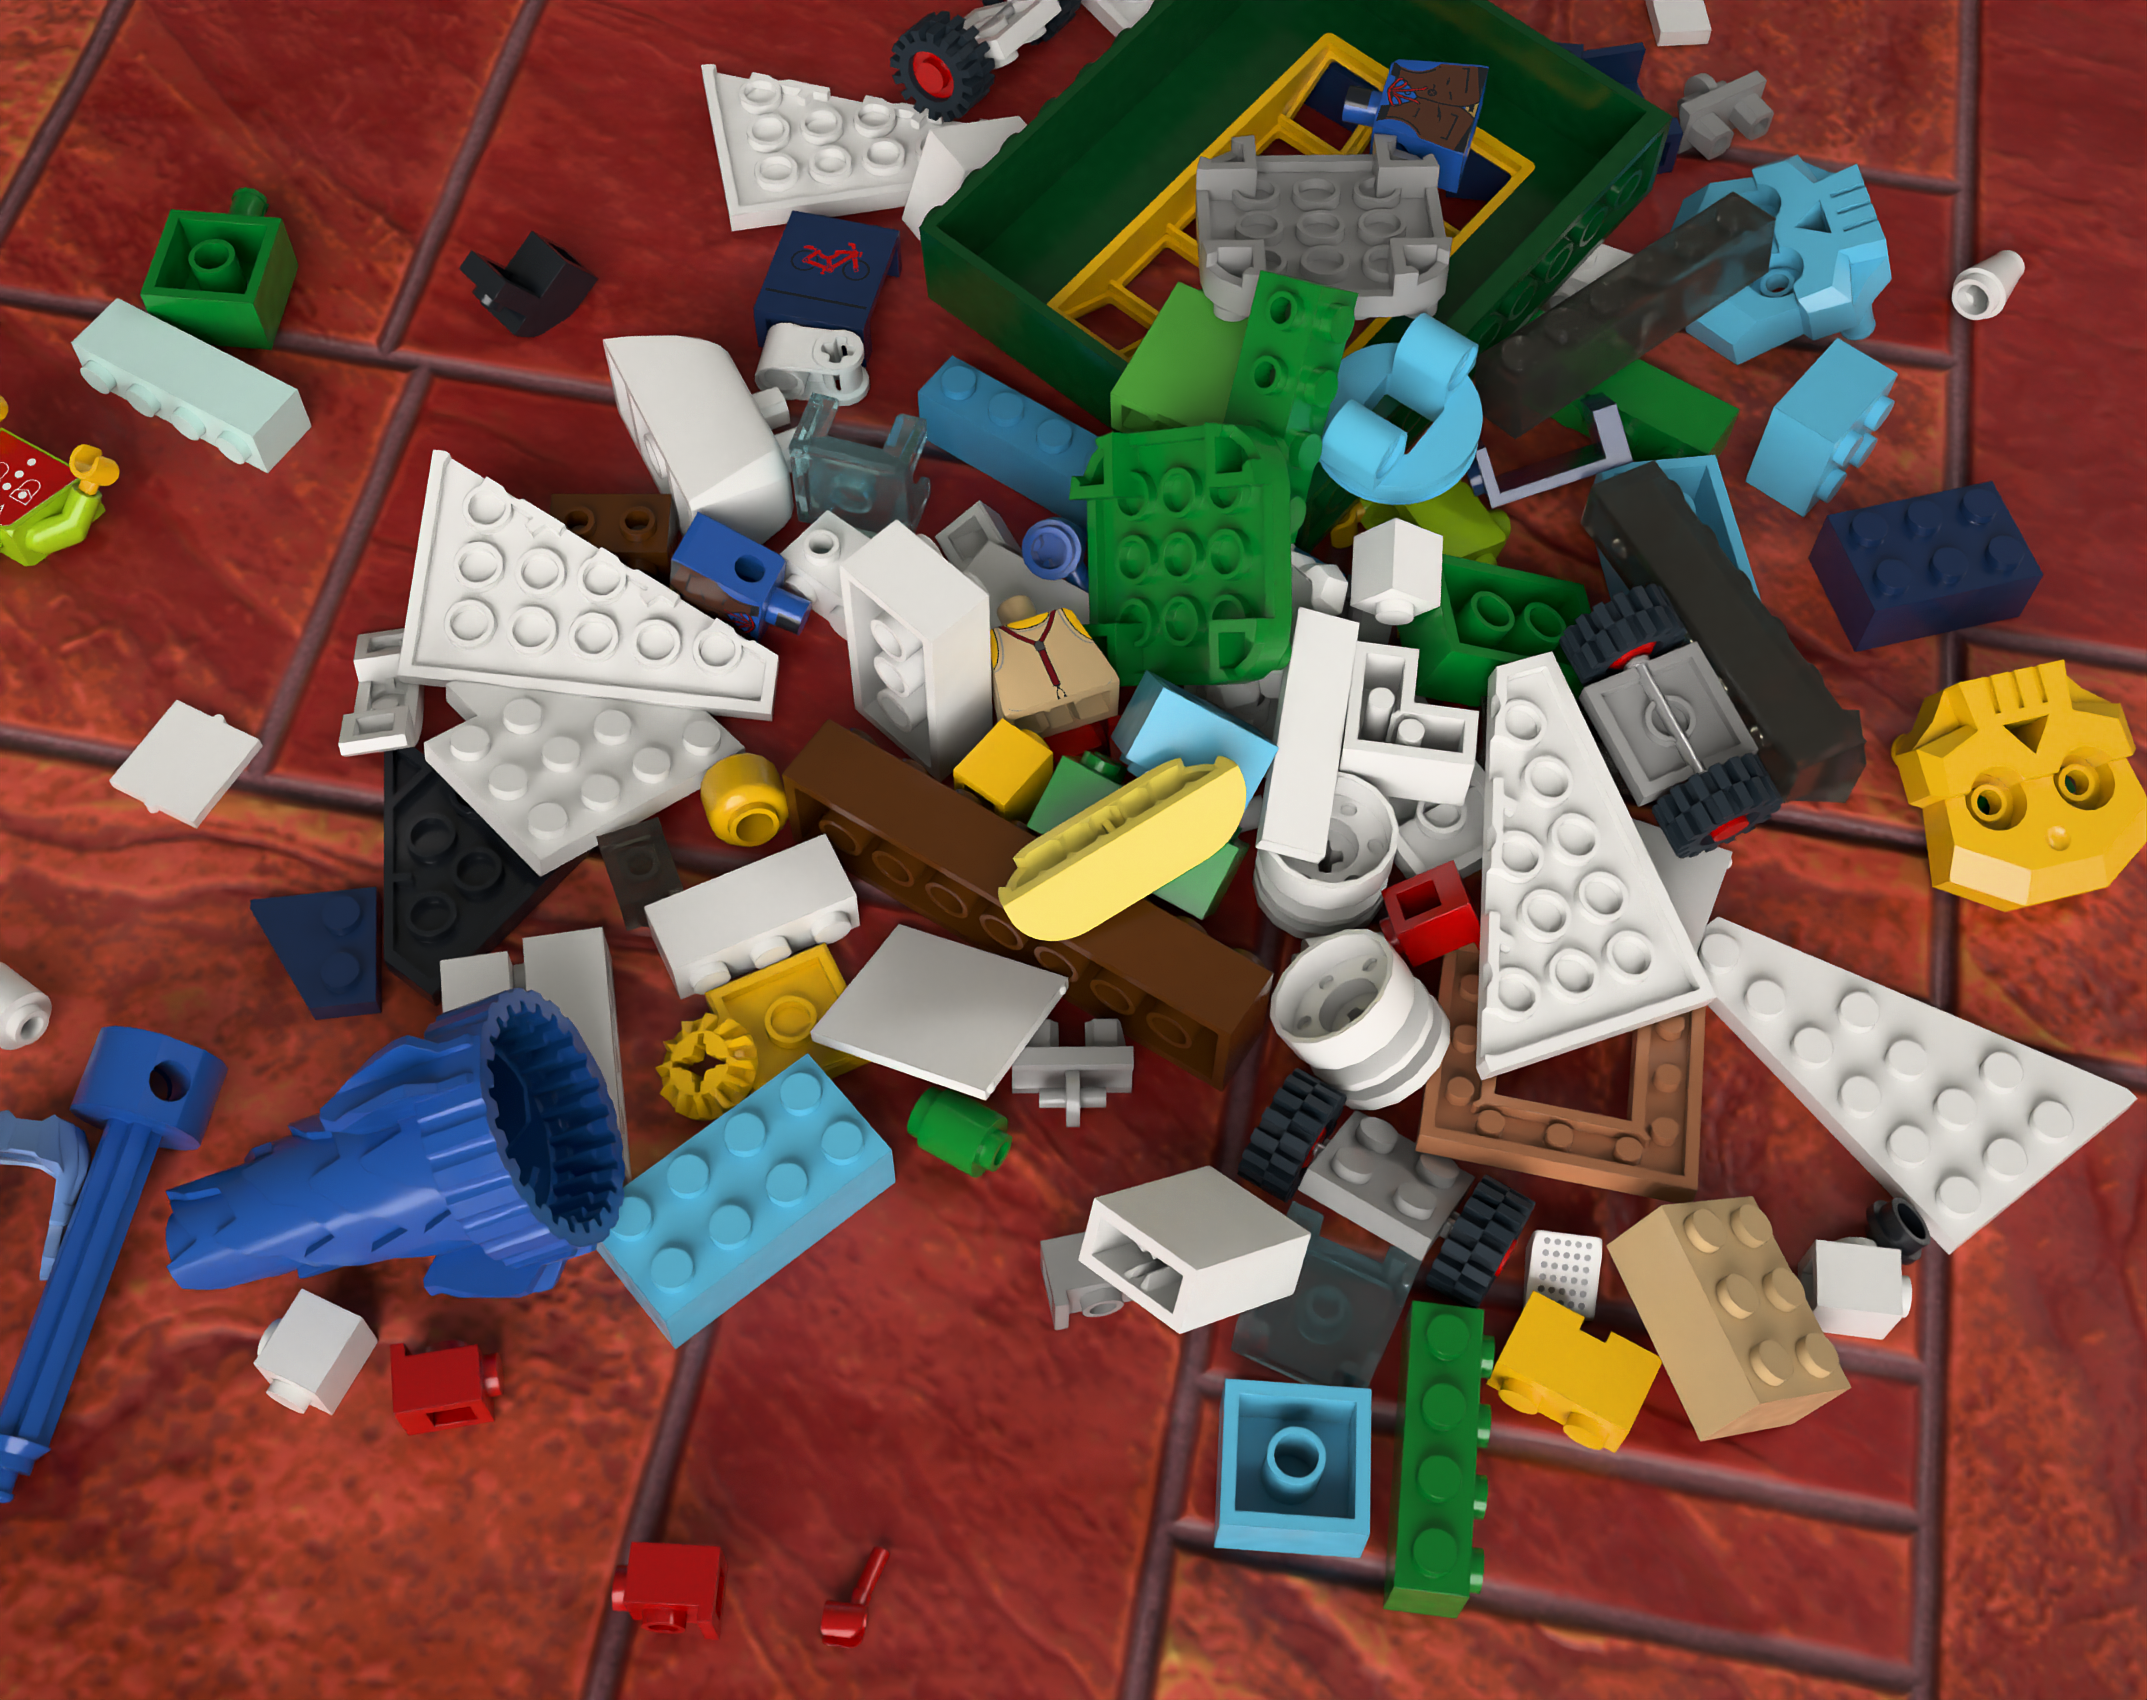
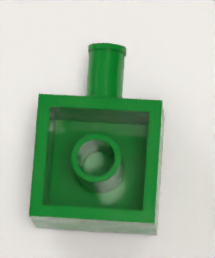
[140,187,299,350]

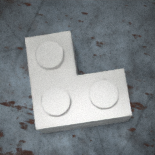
[902,116,1027,242]
[1338,641,1479,806]

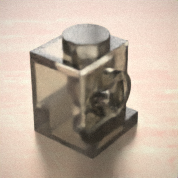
[596,817,684,931]

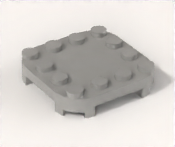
[1195,133,1452,322]

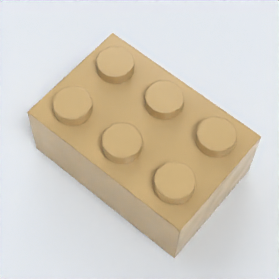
[1606,1196,1852,1442]

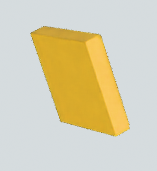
[704,943,871,1095]

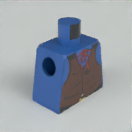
[1342,59,1489,193]
[670,512,813,644]

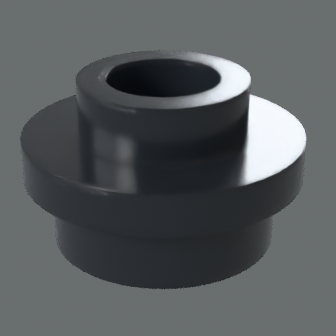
[1865,1197,1931,1265]

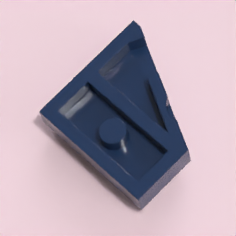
[250,887,382,1020]

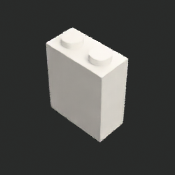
[1078,1165,1311,1334]

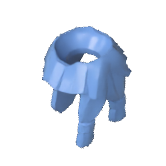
[0,1110,92,1281]

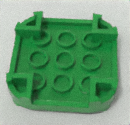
[1069,422,1292,686]

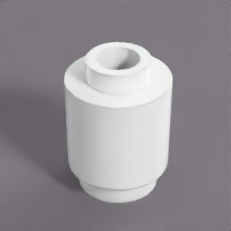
[0,962,52,1050]

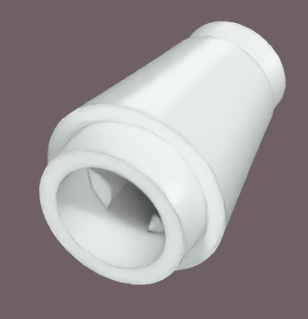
[1952,250,2025,320]

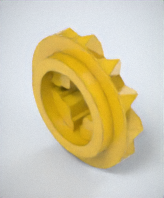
[655,1012,758,1121]

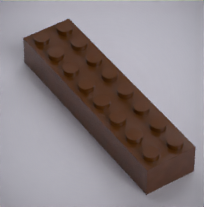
[782,719,1273,1092]

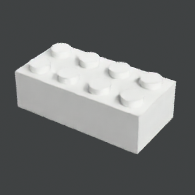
[839,519,993,782]

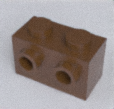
[550,494,679,587]

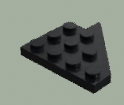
[384,747,598,1007]

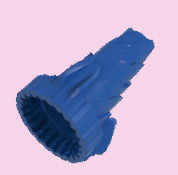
[165,988,625,1298]

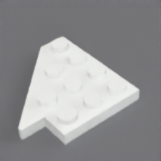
[424,680,745,877]

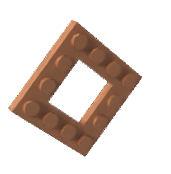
[1415,942,1706,1203]

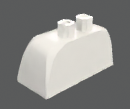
[603,335,812,544]

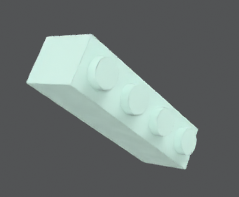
[71,298,312,473]

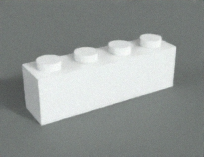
[513,927,632,1187]

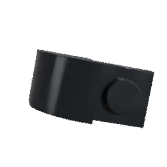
[459,231,598,337]

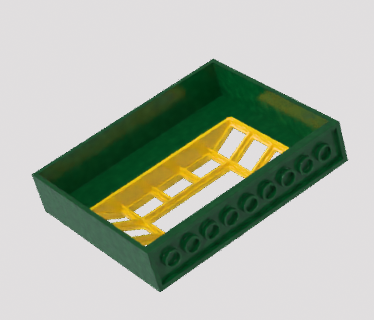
[919,0,1673,554]

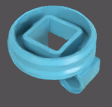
[1319,313,1483,505]

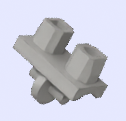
[1677,70,1774,160]
[1012,1019,1134,1127]

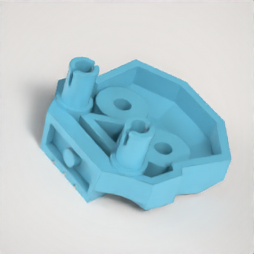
[1662,154,1892,365]

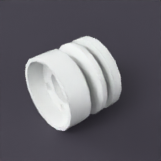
[1252,772,1399,939]
[1270,929,1450,1110]

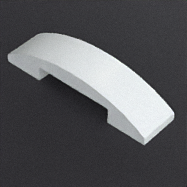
[338,628,424,757]

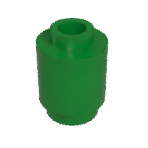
[907,1086,1012,1178]

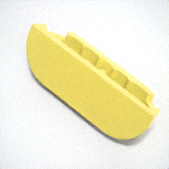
[998,756,1246,941]

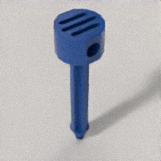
[0,1026,228,1503]

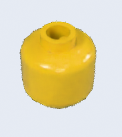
[700,753,789,847]

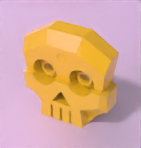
[1891,659,2147,912]

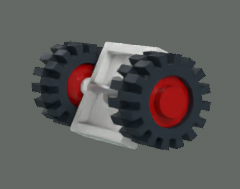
[890,0,1081,122]

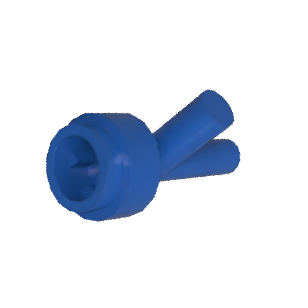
[1021,517,1089,593]

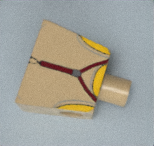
[990,595,1120,738]

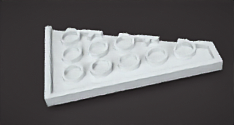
[701,64,986,231]
[397,450,779,721]
[1476,651,1717,1081]
[1697,917,2138,1255]

